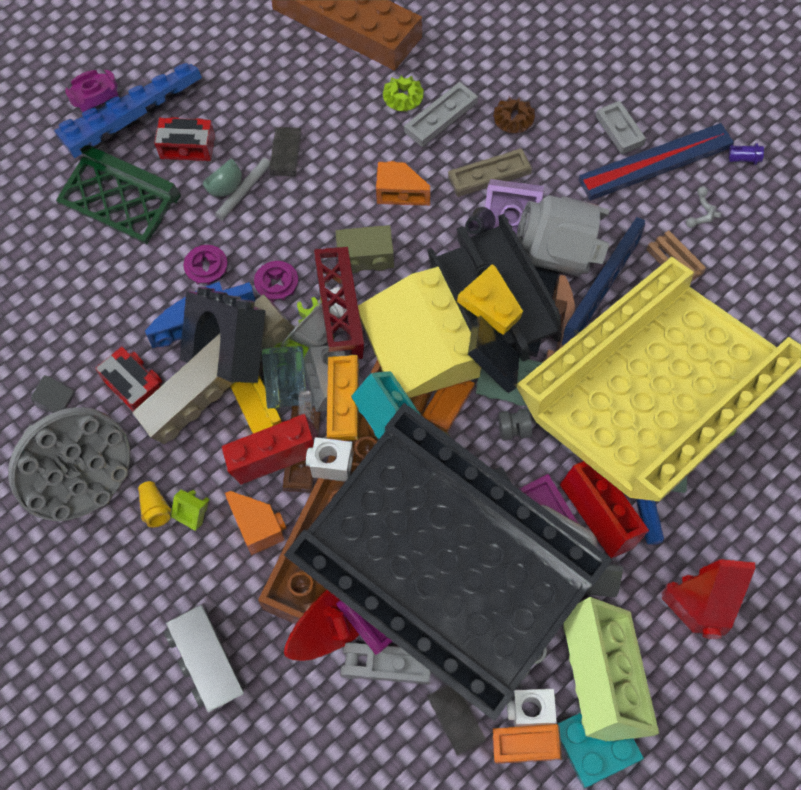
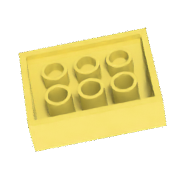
[358,267,481,398]

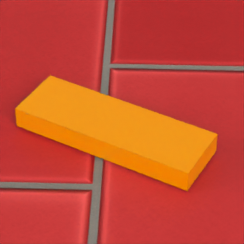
[327,355,359,441]

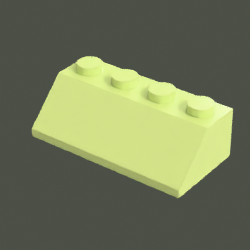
[563,597,659,741]

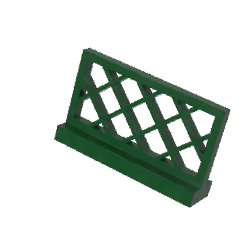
[56,145,181,245]

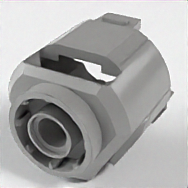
[516,195,609,277]

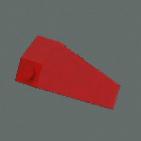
[662,559,755,639]

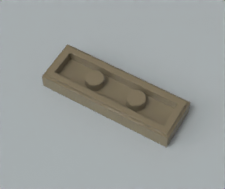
[448,148,532,197]

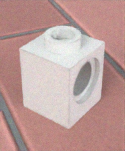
[306,437,354,482]
[507,689,557,727]

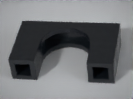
[180,287,266,383]

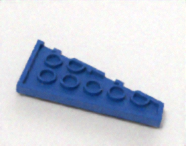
[54,63,202,158]

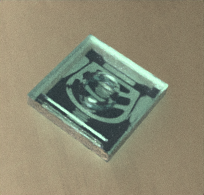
[262,346,308,409]

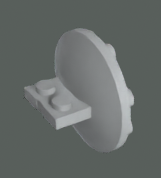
[8,407,130,522]

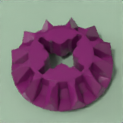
[183,245,228,285]
[254,261,298,302]

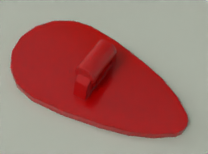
[284,590,359,661]

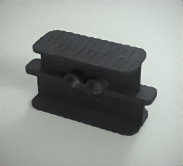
[428,214,562,362]

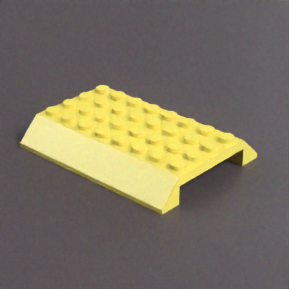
[517,257,801,502]

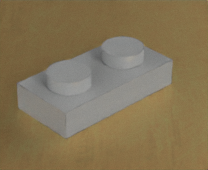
[596,101,646,155]

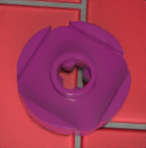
[65,70,118,112]

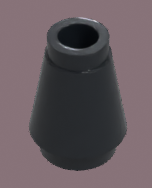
[465,207,496,234]

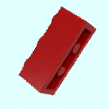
[221,414,318,485]
[560,461,649,559]

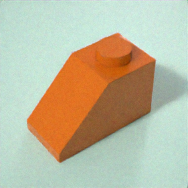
[376,161,430,206]
[225,491,287,555]

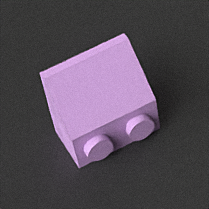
[485,179,544,235]

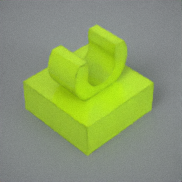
[171,489,209,531]

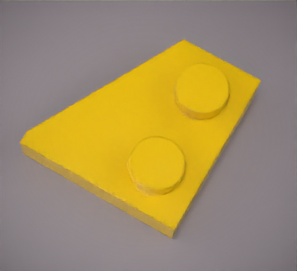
[457,265,523,335]

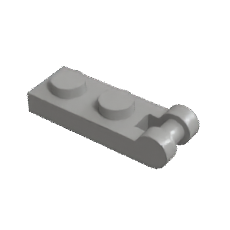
[340,643,431,685]

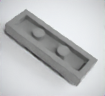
[404,82,478,147]

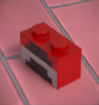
[154,117,215,161]
[95,346,163,411]

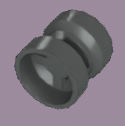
[498,409,532,441]

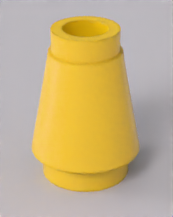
[138,481,171,528]

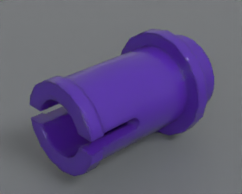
[729,143,764,165]

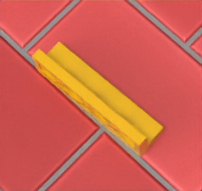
[230,376,282,434]

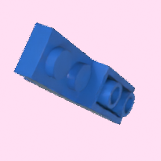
[145,281,255,348]

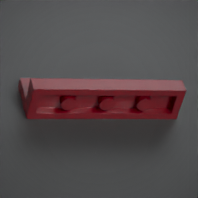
[314,247,364,359]

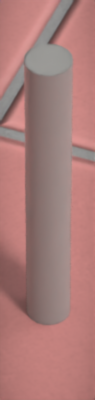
[215,158,272,221]

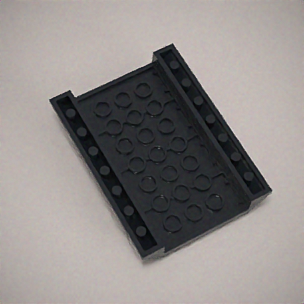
[284,403,612,722]

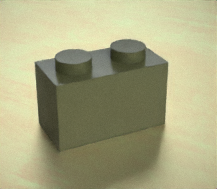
[335,225,394,273]

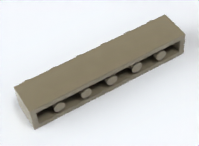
[132,294,294,445]

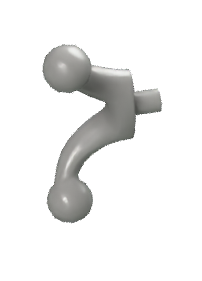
[686,186,721,228]

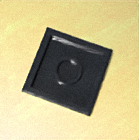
[468,315,520,393]

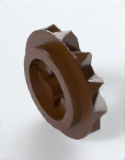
[493,96,535,133]

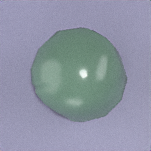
[203,159,242,197]

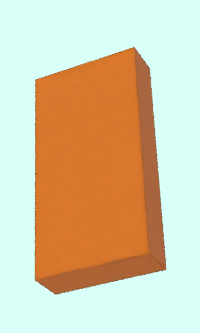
[422,380,475,433]
[493,724,562,764]

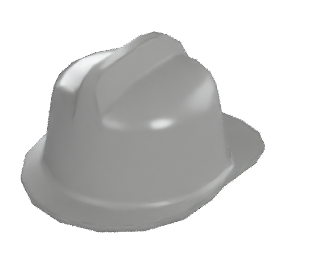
[280,301,332,348]

